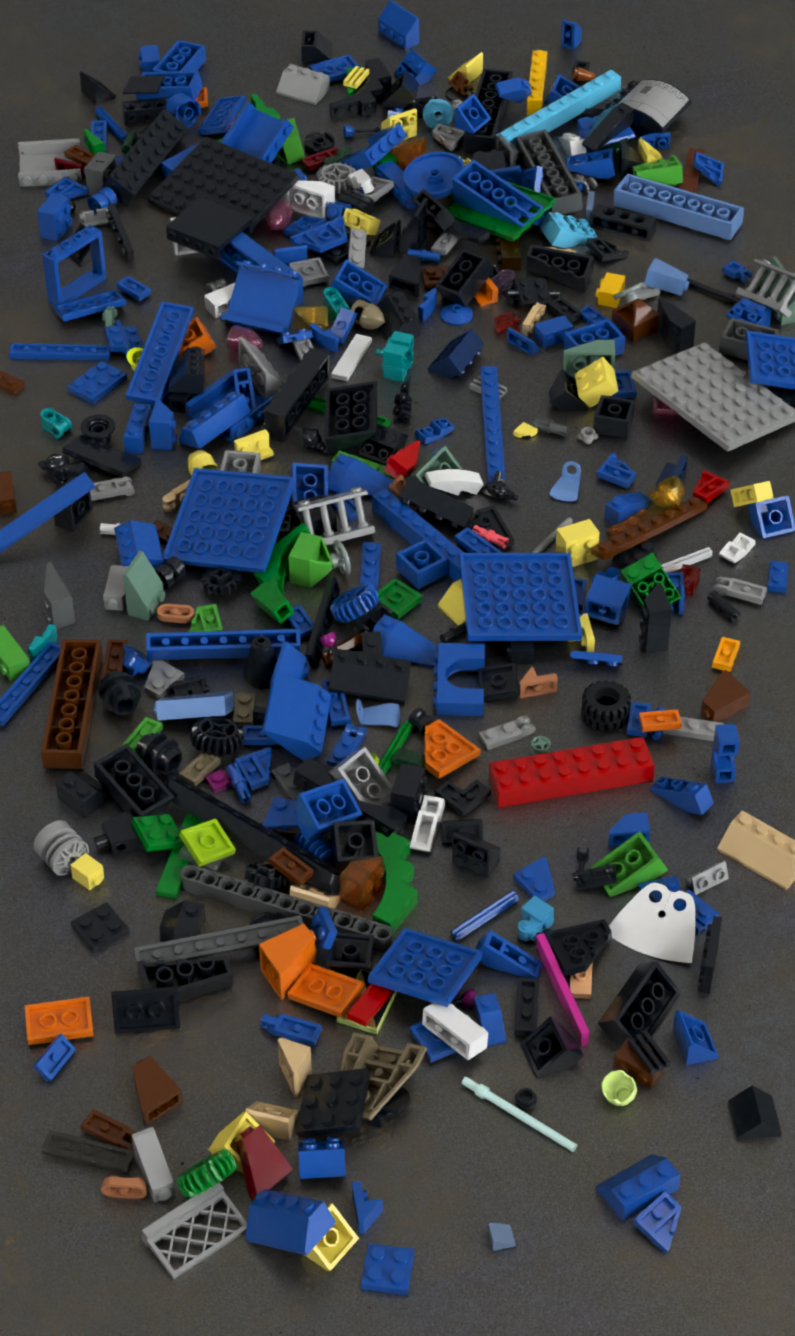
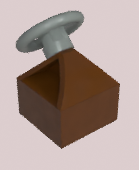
[612,282,660,343]

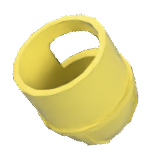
[188,450,220,475]

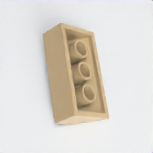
[717,810,795,890]

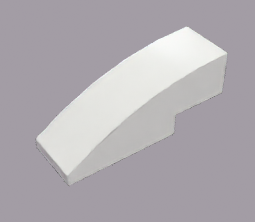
[425,469,484,495]
[410,795,445,853]

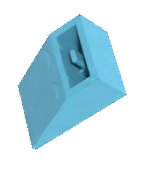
[539,212,597,248]

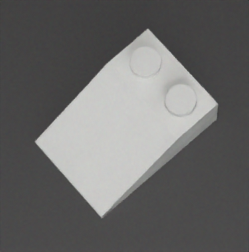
[285,180,335,221]

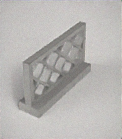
[141,1183,247,1280]

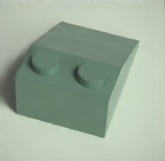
[563,340,615,379]
[123,550,165,621]

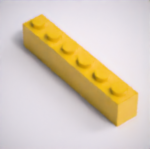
[527,50,547,115]

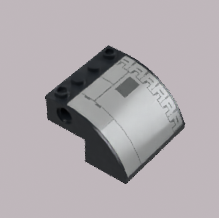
[602,79,692,137]

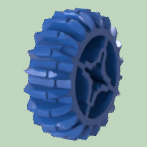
[330,584,379,623]

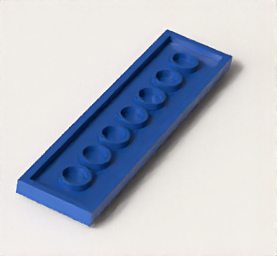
[126,301,194,405]

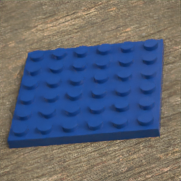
[163,468,296,573]
[459,553,582,641]

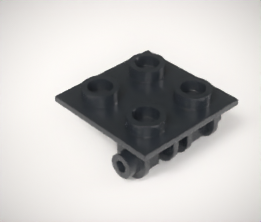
[393,376,412,423]

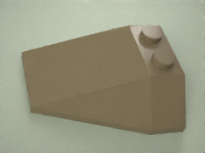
[340,1032,427,1121]

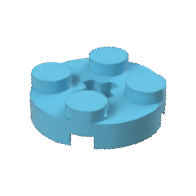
[423,99,453,129]

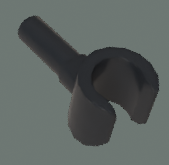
[576,847,589,871]

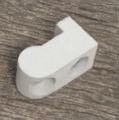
[348,169,374,194]

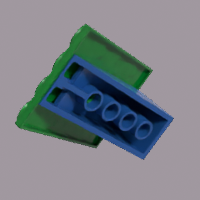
[447,159,556,241]

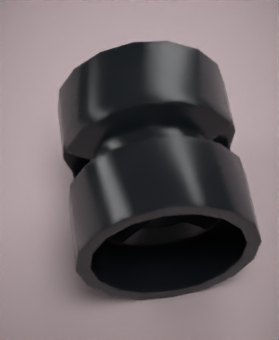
[154,556,186,590]

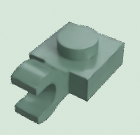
[103,306,117,326]

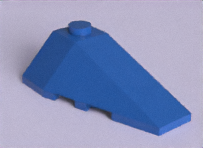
[328,453,393,497]
[373,614,439,668]

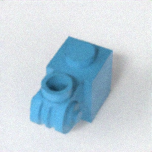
[517,895,554,942]

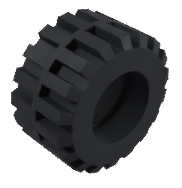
[581,680,631,731]

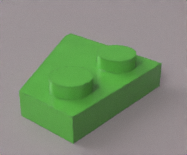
[188,604,223,632]

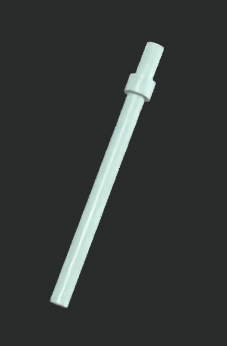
[461,1077,577,1152]

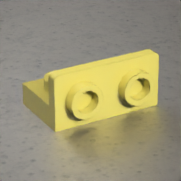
[234,429,274,460]

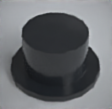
[81,414,115,445]

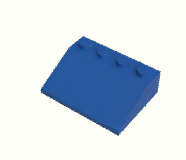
[262,672,331,761]

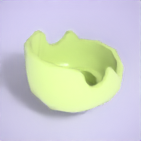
[601,1070,637,1106]

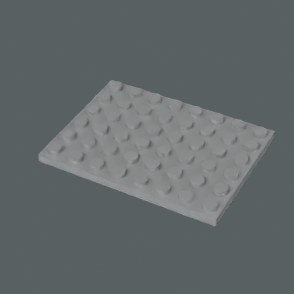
[631,342,795,452]

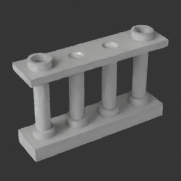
[736,259,795,318]
[293,487,376,545]

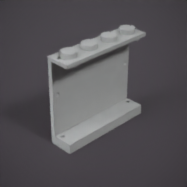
[18,138,82,187]

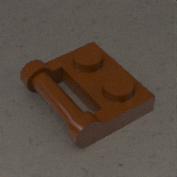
[422,266,449,289]

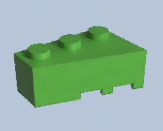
[633,155,683,186]

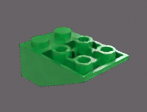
[621,553,682,608]

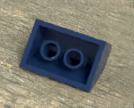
[427,329,484,378]

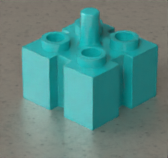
[375,331,414,382]

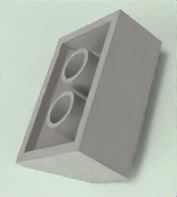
[276,64,330,105]

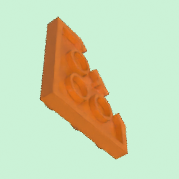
[424,719,481,779]

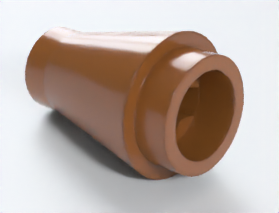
[572,67,595,82]

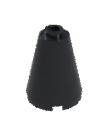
[244,636,278,689]

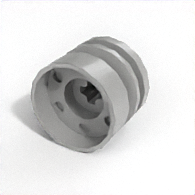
[33,820,89,876]

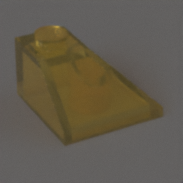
[294,306,328,331]

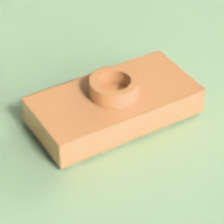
[570,962,593,999]

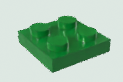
[377,578,423,620]
[131,814,184,851]

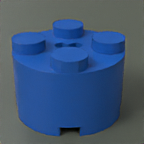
[166,93,201,128]

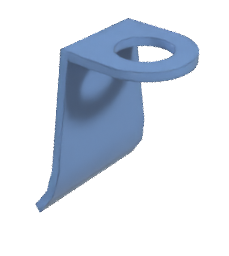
[549,461,581,502]
[356,699,401,728]

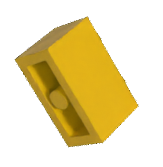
[596,272,626,308]

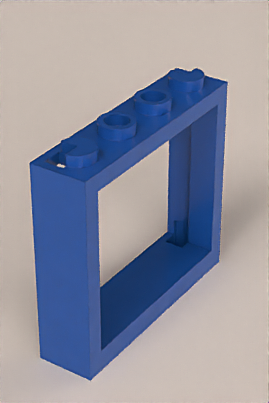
[42,225,107,306]

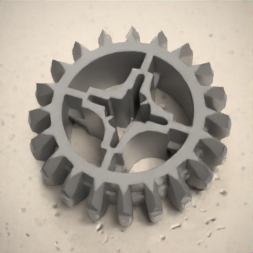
[316,162,356,195]

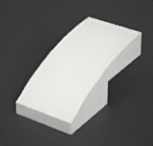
[719,533,755,563]

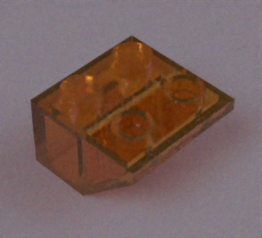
[390,137,427,170]
[340,856,385,912]

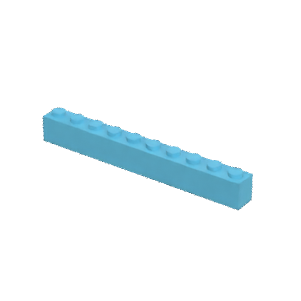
[495,70,621,149]

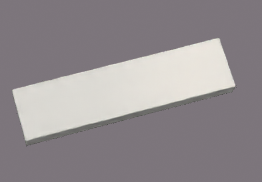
[331,334,372,382]

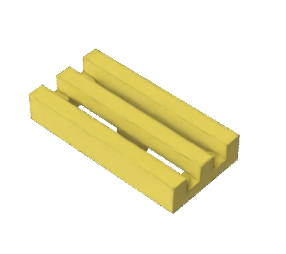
[343,66,369,89]

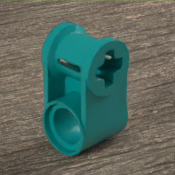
[40,408,73,439]

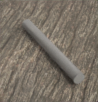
[531,517,573,553]

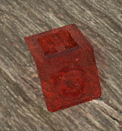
[494,310,521,332]
[681,564,701,596]

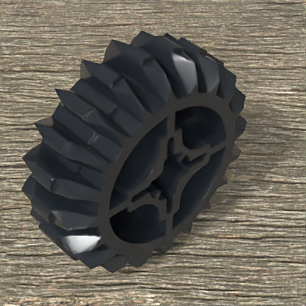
[190,716,244,757]

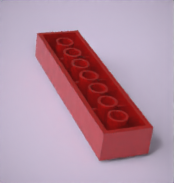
[489,737,655,808]

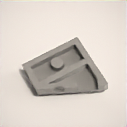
[432,123,464,151]
[145,660,185,700]

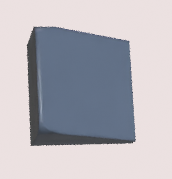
[487,1222,516,1251]

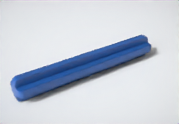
[95,106,128,142]
[450,891,518,941]

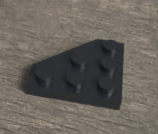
[457,506,514,553]
[545,919,612,976]

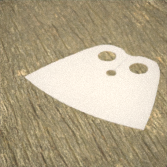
[609,883,695,963]

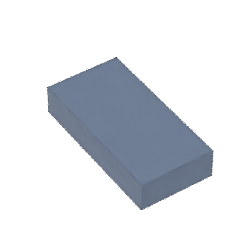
[585,191,595,223]

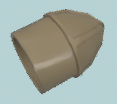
[351,300,385,330]

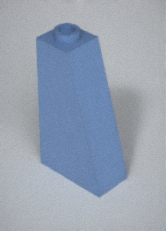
[154,691,234,721]

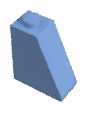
[644,258,690,296]

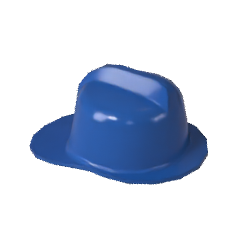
[123,644,154,676]

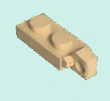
[521,302,546,337]

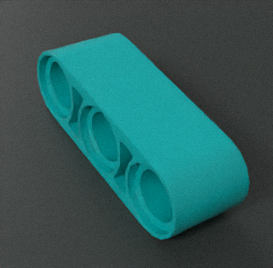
[323,287,350,322]

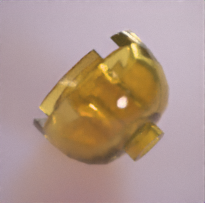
[648,476,685,509]

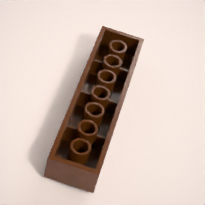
[41,639,103,769]

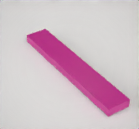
[536,933,589,1047]

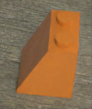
[259,923,317,1000]

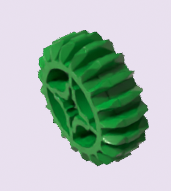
[176,1150,237,1198]

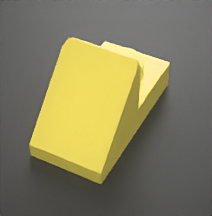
[568,613,595,652]

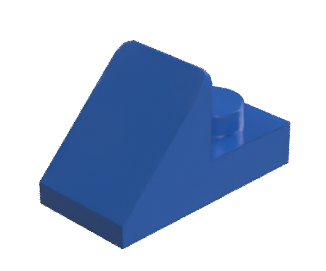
[352,1181,383,1235]

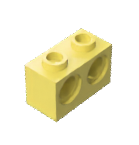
[343,208,381,235]
[730,481,774,507]

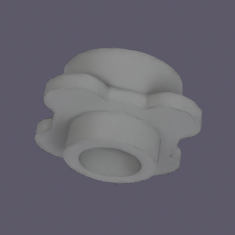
[577,427,598,444]

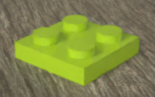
[179,818,236,867]

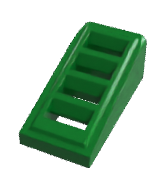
[83,129,105,155]

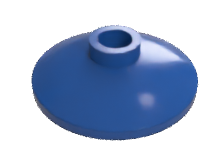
[440,304,473,326]

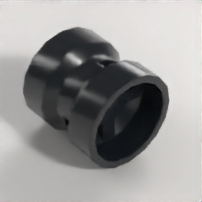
[408,708,436,734]

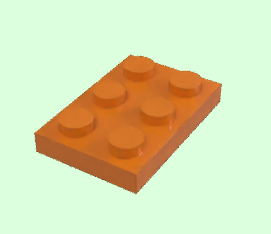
[287,963,365,1018]
[25,996,94,1045]

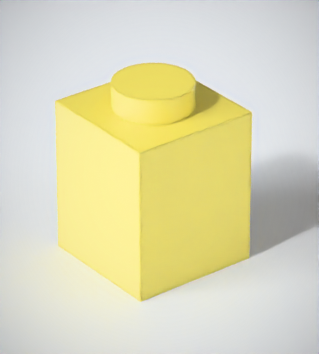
[71,853,105,890]

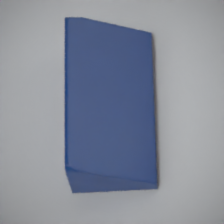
[507,327,539,356]

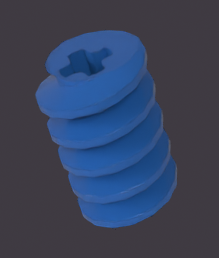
[294,831,333,865]

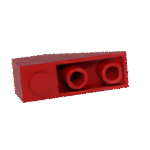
[384,440,420,479]

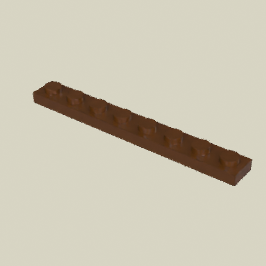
[591,496,707,561]

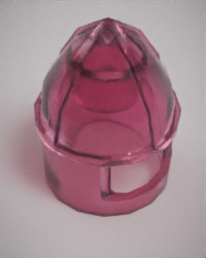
[266,200,294,230]
[227,325,264,352]

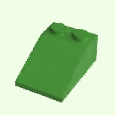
[590,831,668,897]

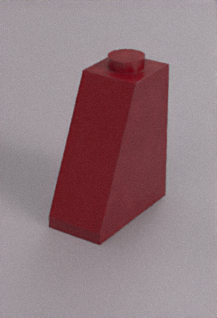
[236,1125,293,1200]

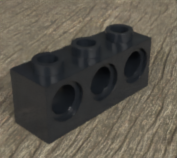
[122,97,167,125]

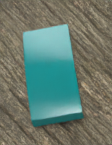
[28,624,58,662]

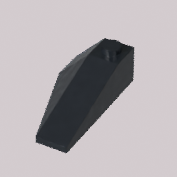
[582,102,634,152]
[160,901,206,942]

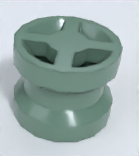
[530,736,551,755]

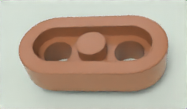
[157,604,195,624]
[101,1175,148,1199]

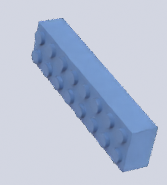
[614,174,744,240]

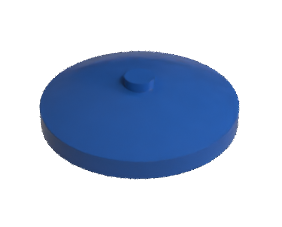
[403,151,465,199]

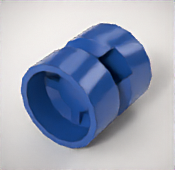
[87,187,117,214]

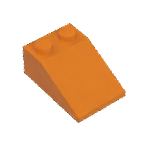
[178,317,216,356]

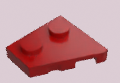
[693,470,730,503]

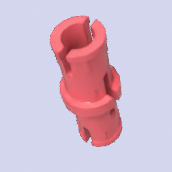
[472,525,509,549]

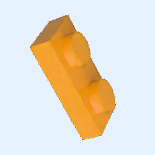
[712,637,741,672]

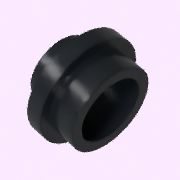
[515,1088,537,1110]

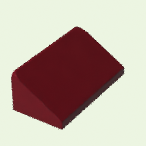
[54,158,85,179]

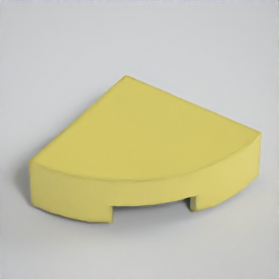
[513,422,538,438]

